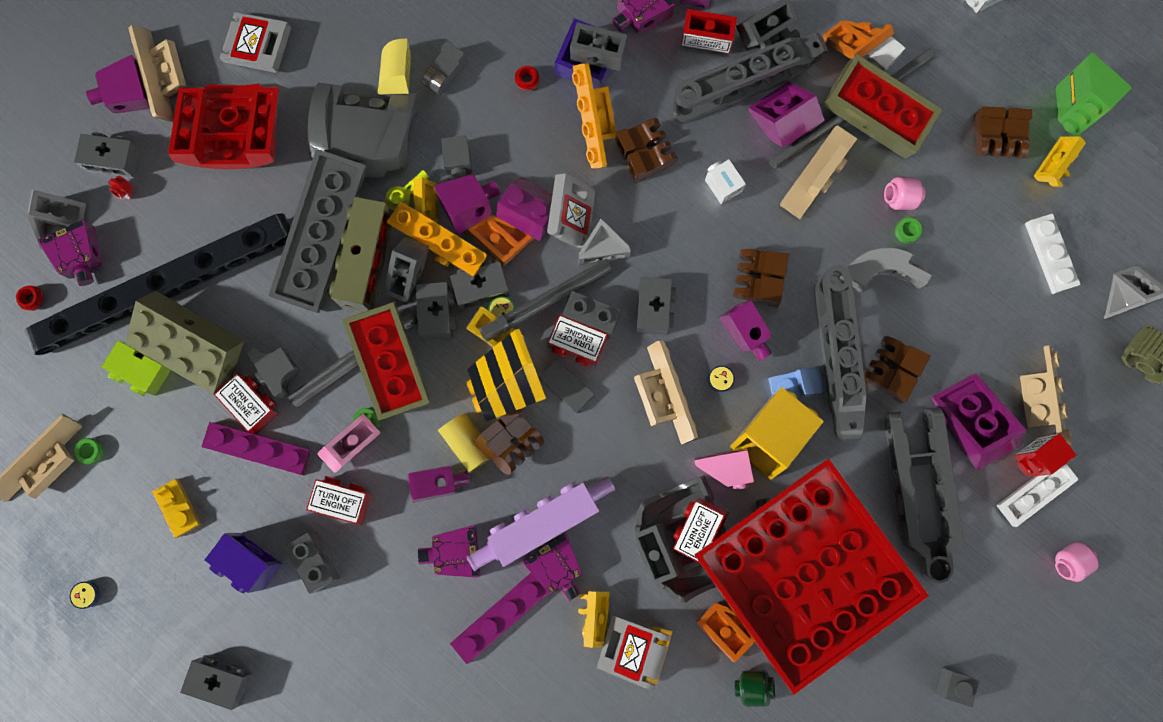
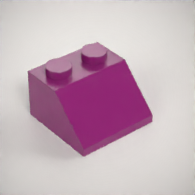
[748,81,824,148]
[496,177,553,241]

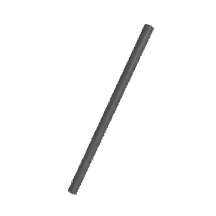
[770,49,935,168]

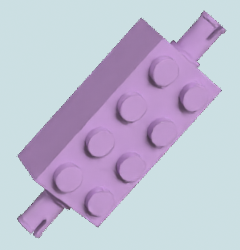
[466,476,615,572]

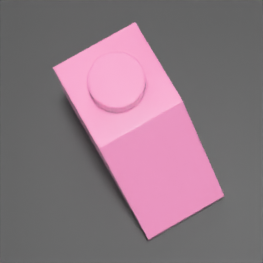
[317,414,380,473]
[695,448,754,490]

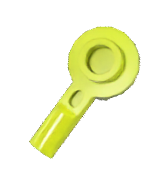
[385,170,430,211]

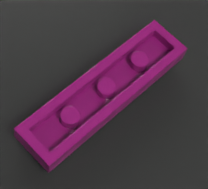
[201,422,311,476]
[450,573,548,664]

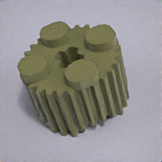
[1121,324,1163,385]

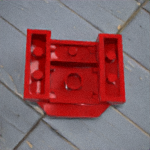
[168,83,280,169]

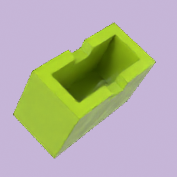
[101,340,171,396]

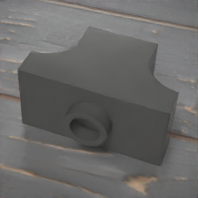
[247,347,300,400]

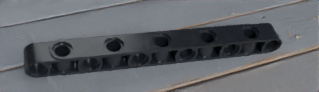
[25,213,291,355]

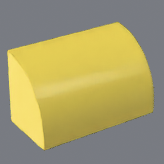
[378,38,411,94]
[438,413,491,474]

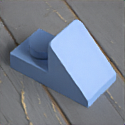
[768,367,825,399]

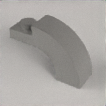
[838,248,932,292]

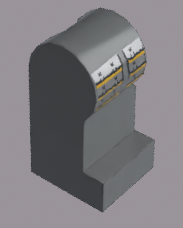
[422,41,467,95]

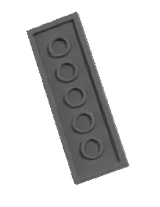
[269,148,368,313]

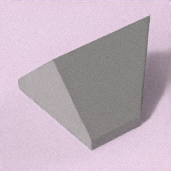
[27,189,86,249]
[579,219,631,265]
[1104,265,1163,319]

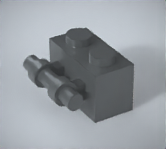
[736,0,800,63]

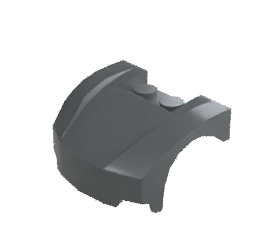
[307,83,418,178]
[635,475,726,603]

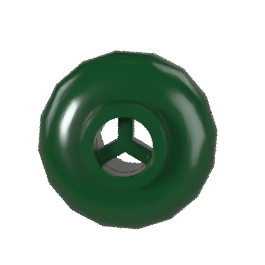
[735,670,775,707]

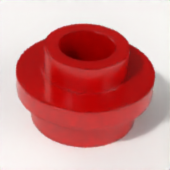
[515,66,540,91]
[108,176,134,199]
[16,285,44,311]

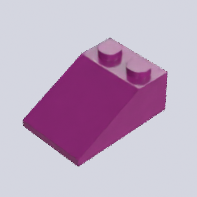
[932,373,1027,470]

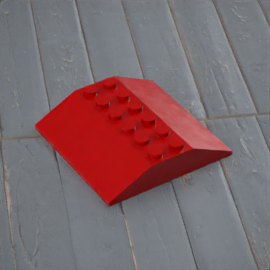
[694,458,929,695]

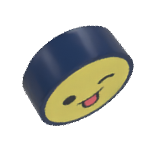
[708,366,735,392]
[69,581,100,609]

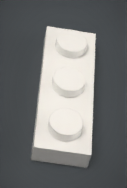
[1025,213,1081,294]
[996,464,1079,527]

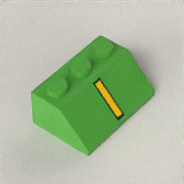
[1056,52,1133,136]

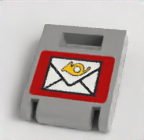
[220,12,291,73]
[547,174,596,249]
[597,615,670,690]

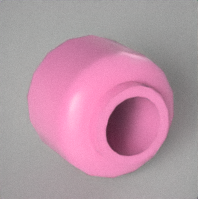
[884,177,925,210]
[1055,542,1099,582]

